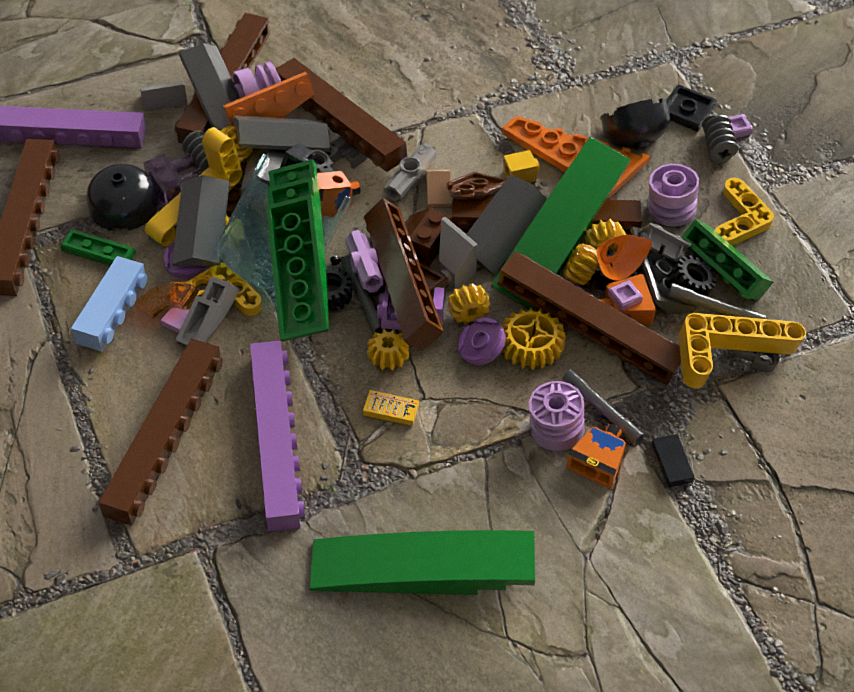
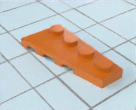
[223,72,315,127]

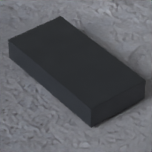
[652,434,695,487]

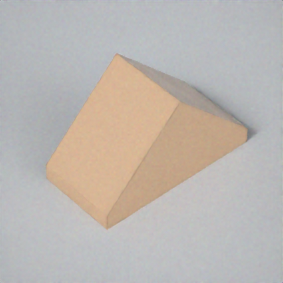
[426,170,451,207]

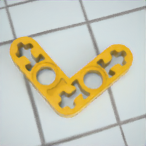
[715,178,774,246]
[171,263,262,316]

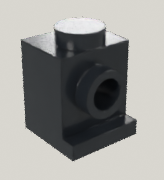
[280,143,314,168]

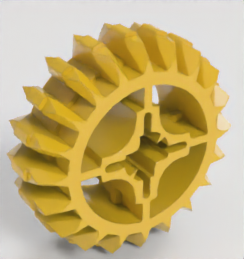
[501,308,566,371]

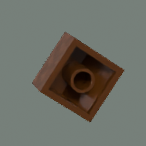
[405,208,452,266]

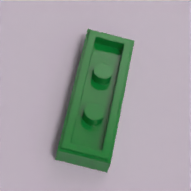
[60,229,136,266]

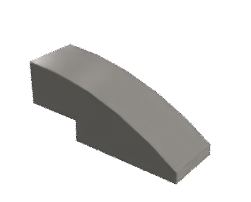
[176,276,240,345]

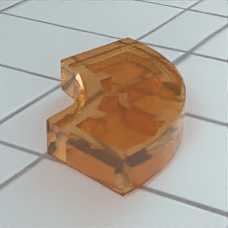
[134,282,200,319]

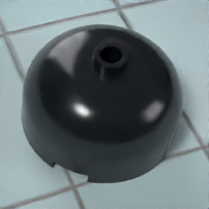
[600,98,670,150]
[86,164,159,231]

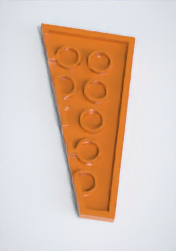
[502,116,651,199]

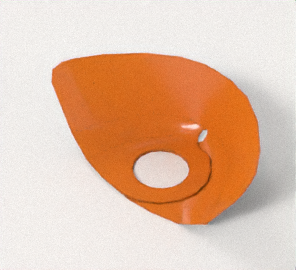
[596,235,652,281]

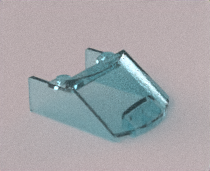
[214,153,351,292]

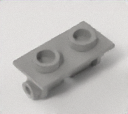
[639,222,691,262]

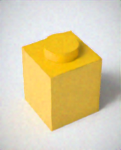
[503,150,540,183]

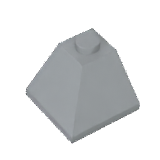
[439,217,478,289]

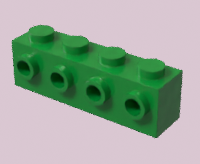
[681,219,774,301]

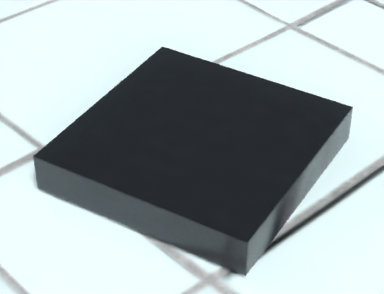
[666,84,717,132]

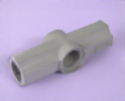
[384,143,437,202]

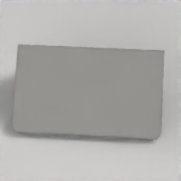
[140,82,188,111]

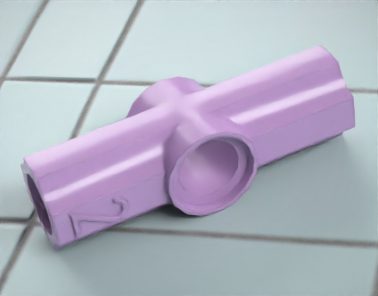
[345,230,383,293]

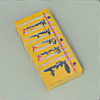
[363,390,419,426]

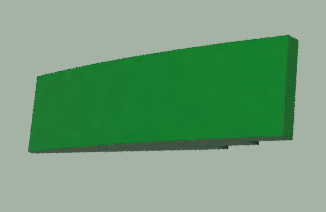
[491,136,631,310]
[266,159,329,342]
[310,530,535,595]

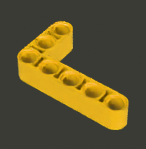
[145,127,242,247]
[678,313,806,389]

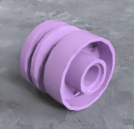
[233,62,281,98]
[648,164,699,227]
[529,381,585,451]

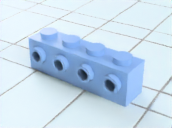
[71,256,148,352]

